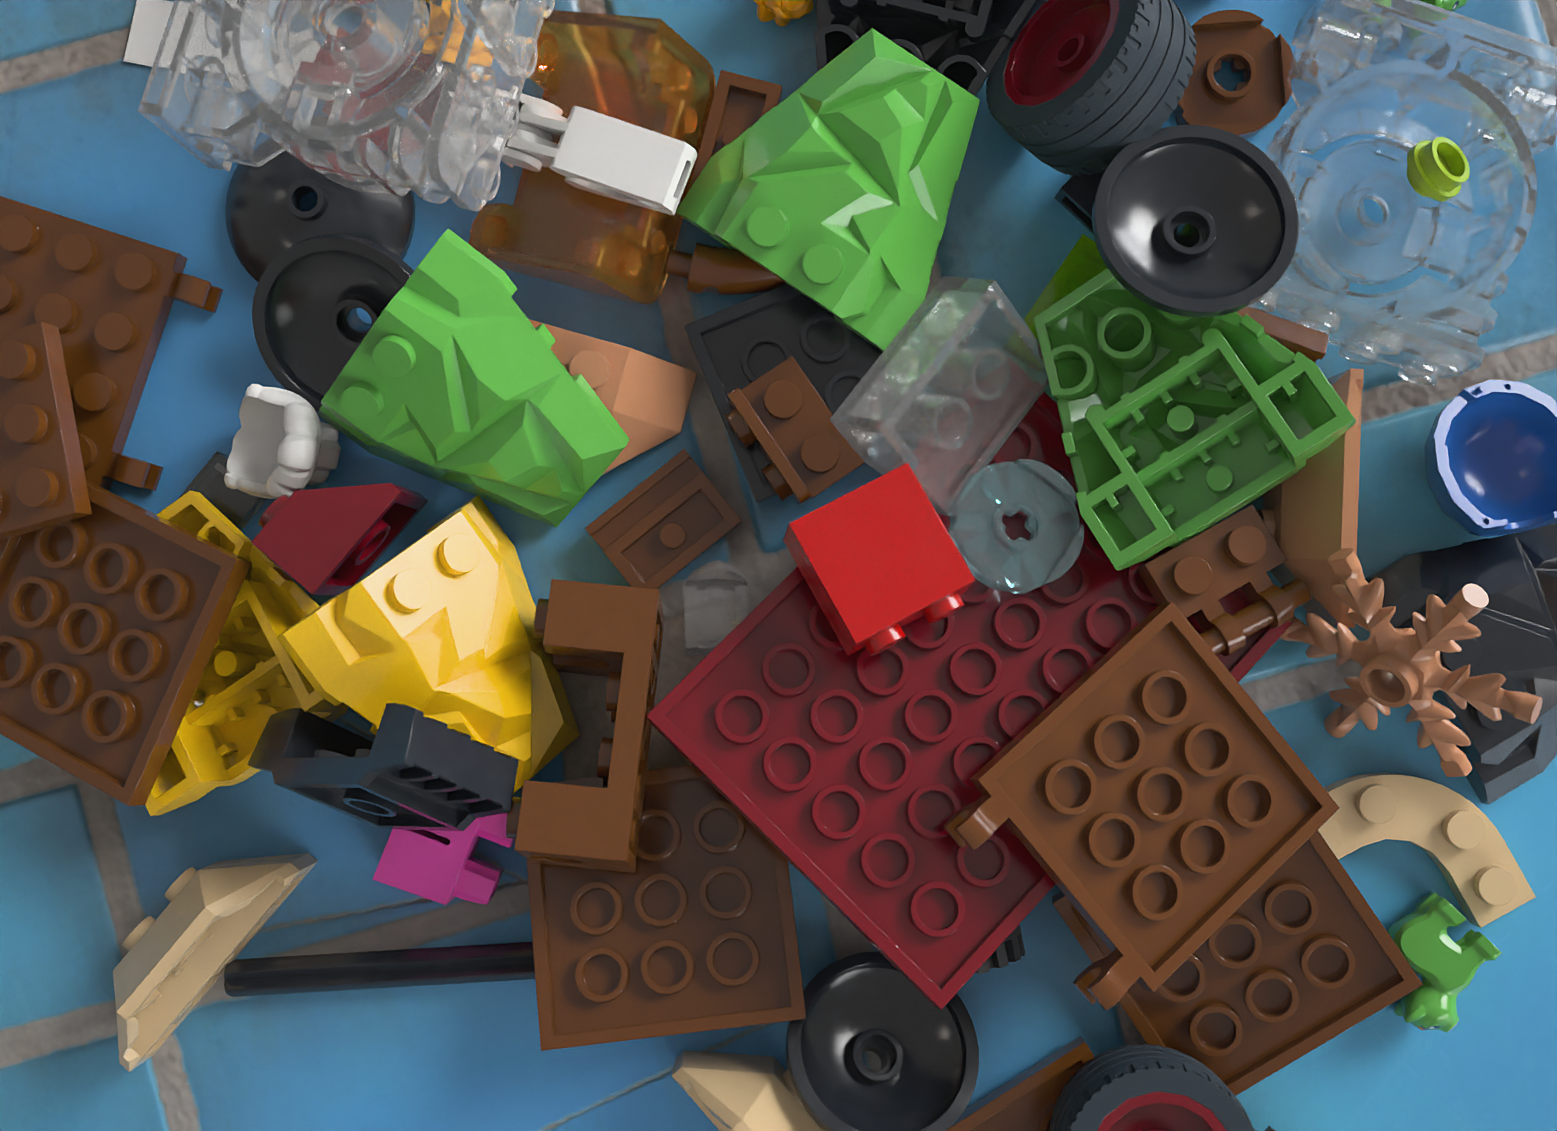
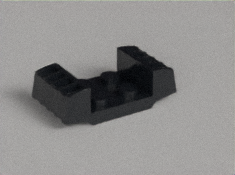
[247,703,518,831]

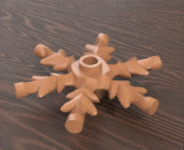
[1279,548,1542,777]

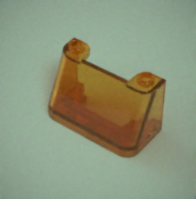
[468,8,716,305]

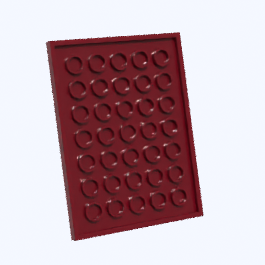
[646,358,1292,1010]

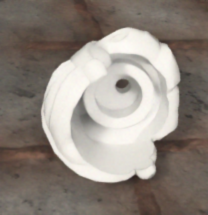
[224,384,341,499]

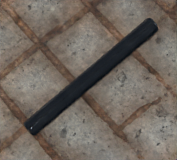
[224,942,535,997]

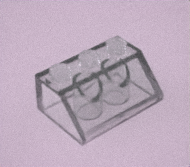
[829,276,1049,516]

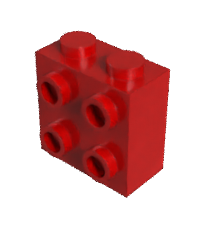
[783,462,976,656]

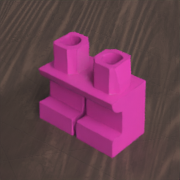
[372,813,515,905]

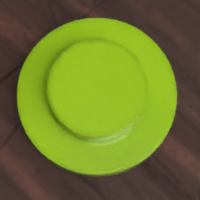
[1406,137,1470,202]

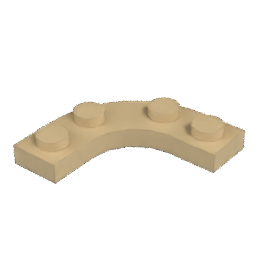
[1318,772,1536,928]

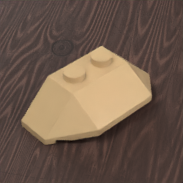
[113,853,318,1072]
[671,1050,826,1131]

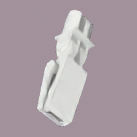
[435,78,697,216]

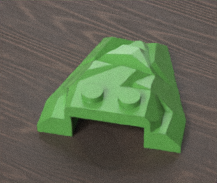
[676,28,980,355]
[318,228,630,528]
[1034,268,1356,571]

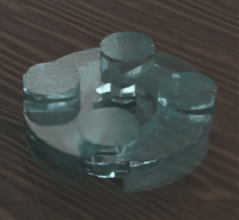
[948,459,1084,594]

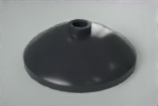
[225,118,415,282]
[1092,125,1299,318]
[252,234,414,412]
[786,951,979,1131]

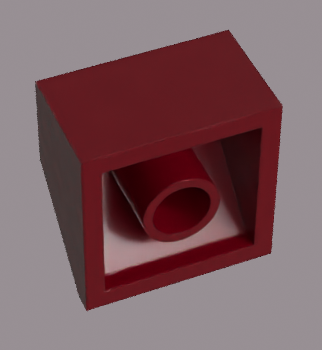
[251,483,428,596]

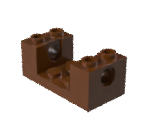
[506,579,665,873]

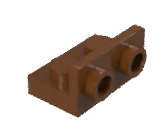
[724,356,865,507]

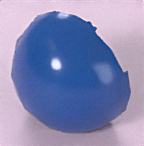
[1424,379,1557,537]

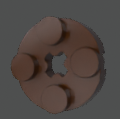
[1173,10,1296,139]

